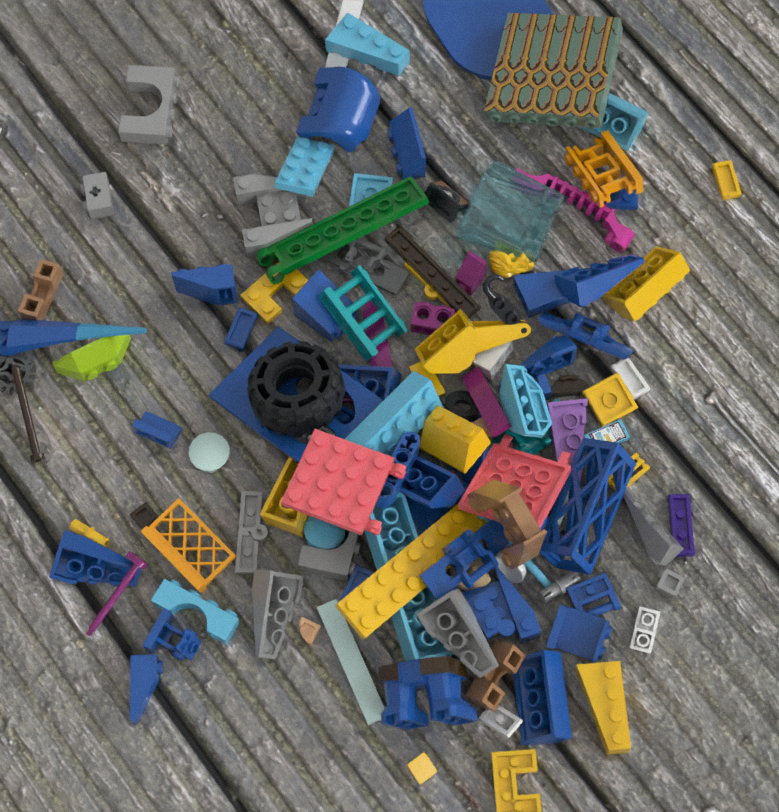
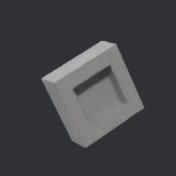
[656,569,685,598]

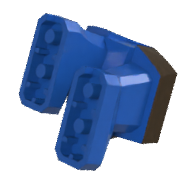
[378,656,478,729]

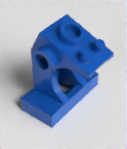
[142,608,201,661]

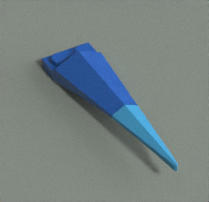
[0,319,147,356]

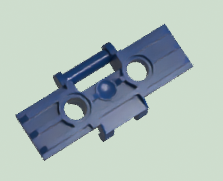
[538,311,634,360]
[419,520,512,601]

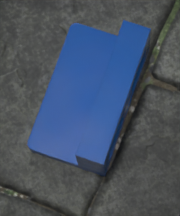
[132,411,182,449]

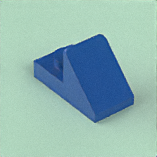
[600,189,638,210]

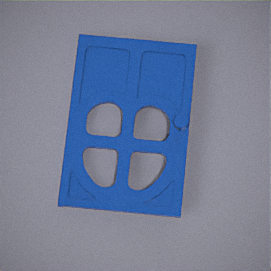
[209,327,384,464]

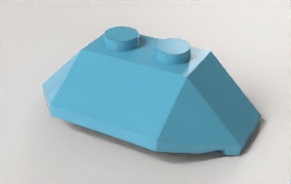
[499,364,552,438]

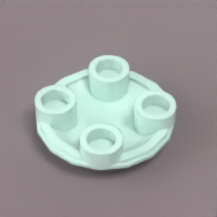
[189,432,230,473]

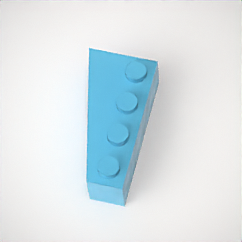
[325,12,410,76]

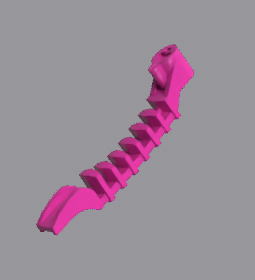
[514,168,634,253]

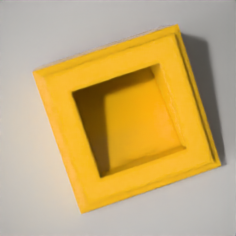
[407,752,438,785]

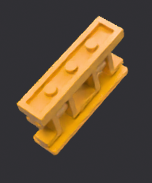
[564,130,643,208]

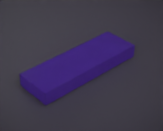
[668,494,695,557]

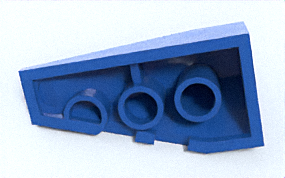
[555,254,645,307]
[338,364,402,400]

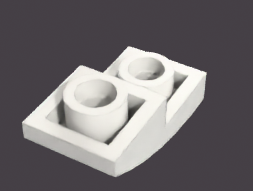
[629,606,661,654]

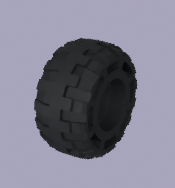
[247,341,345,438]

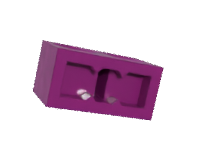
[410,302,455,335]

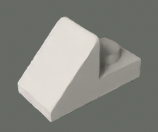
[479,705,523,741]

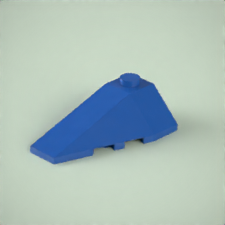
[498,335,577,393]
[49,530,142,586]

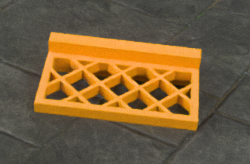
[140,498,237,594]

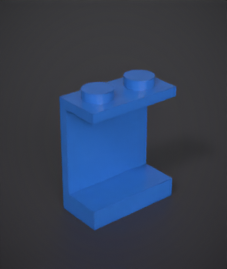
[546,604,613,663]

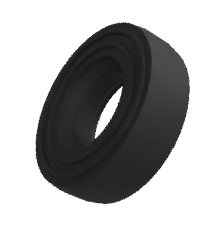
[444,390,480,422]

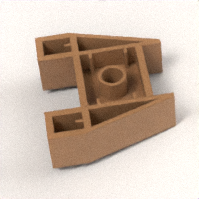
[467,479,547,570]

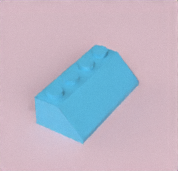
[577,93,649,151]

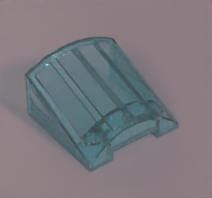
[455,160,565,262]

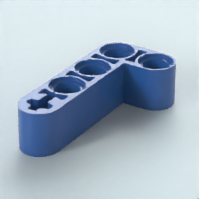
[375,431,420,509]

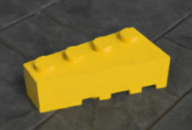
[260,457,308,538]

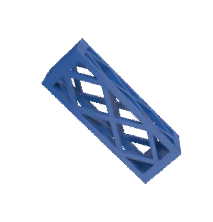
[539,438,636,575]

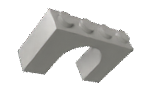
[119,65,179,145]
[298,531,364,581]

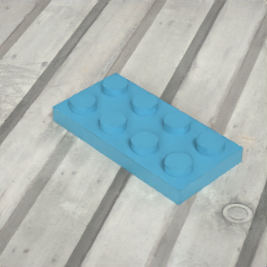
[275,137,335,197]

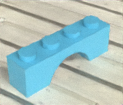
[151,579,240,645]

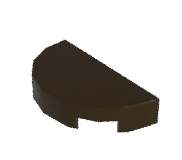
[551,374,590,398]

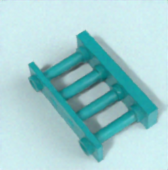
[317,265,408,362]

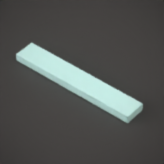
[317,599,385,726]

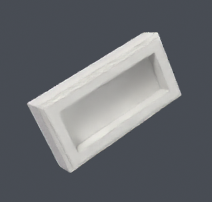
[610,358,650,400]

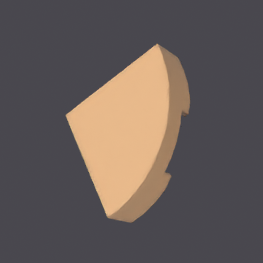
[299,617,321,646]

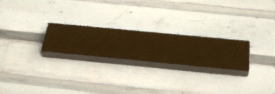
[384,226,481,318]

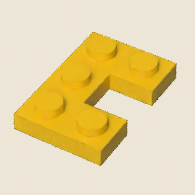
[240,262,308,324]
[491,749,542,812]

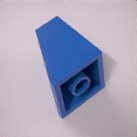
[292,270,357,343]

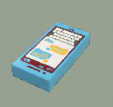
[584,419,630,444]

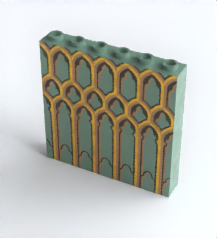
[484,13,623,129]

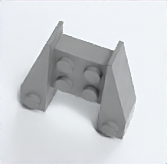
[233,174,313,258]

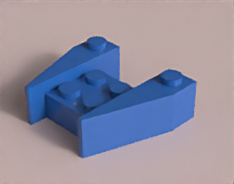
[450,567,542,660]

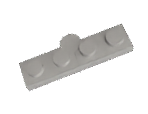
[235,491,268,575]

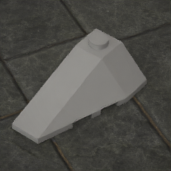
[416,589,499,678]

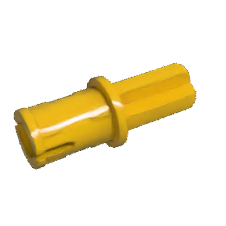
[69,519,110,547]

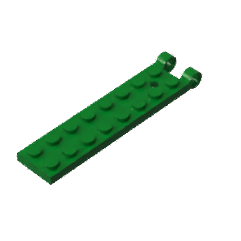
[256,176,429,284]

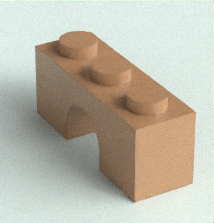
[18,259,63,320]
[465,640,526,712]

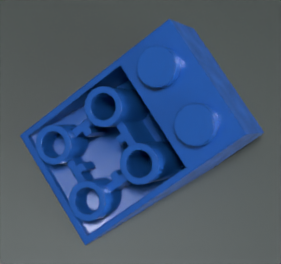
[171,264,238,306]

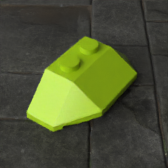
[52,335,131,381]

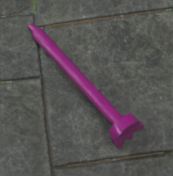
[86,551,148,636]

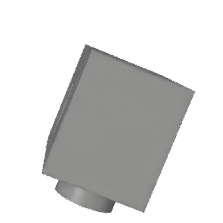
[80,172,114,219]

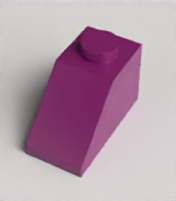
[455,251,486,296]

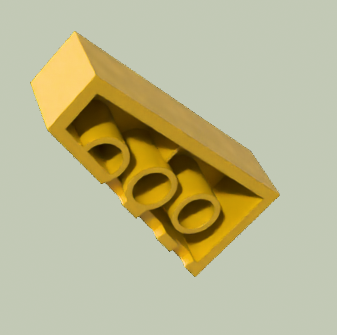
[574,661,631,755]

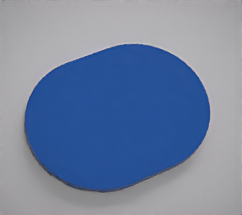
[423,0,553,80]

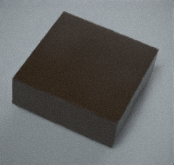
[129,502,159,530]

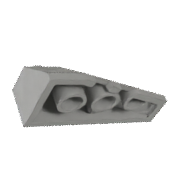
[623,487,684,566]
[252,569,304,659]

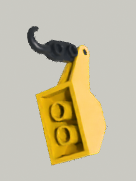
[415,274,531,374]

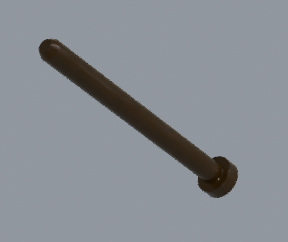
[11,365,45,462]

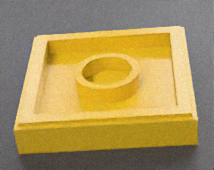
[582,372,638,427]

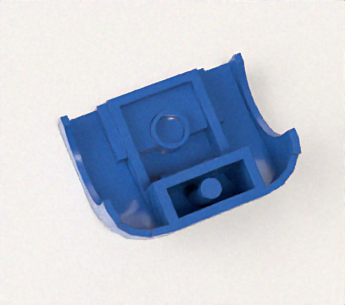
[296,67,381,152]

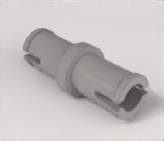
[538,571,581,604]

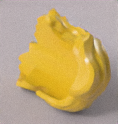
[489,249,534,278]

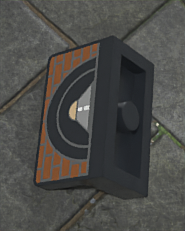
[424,180,470,222]

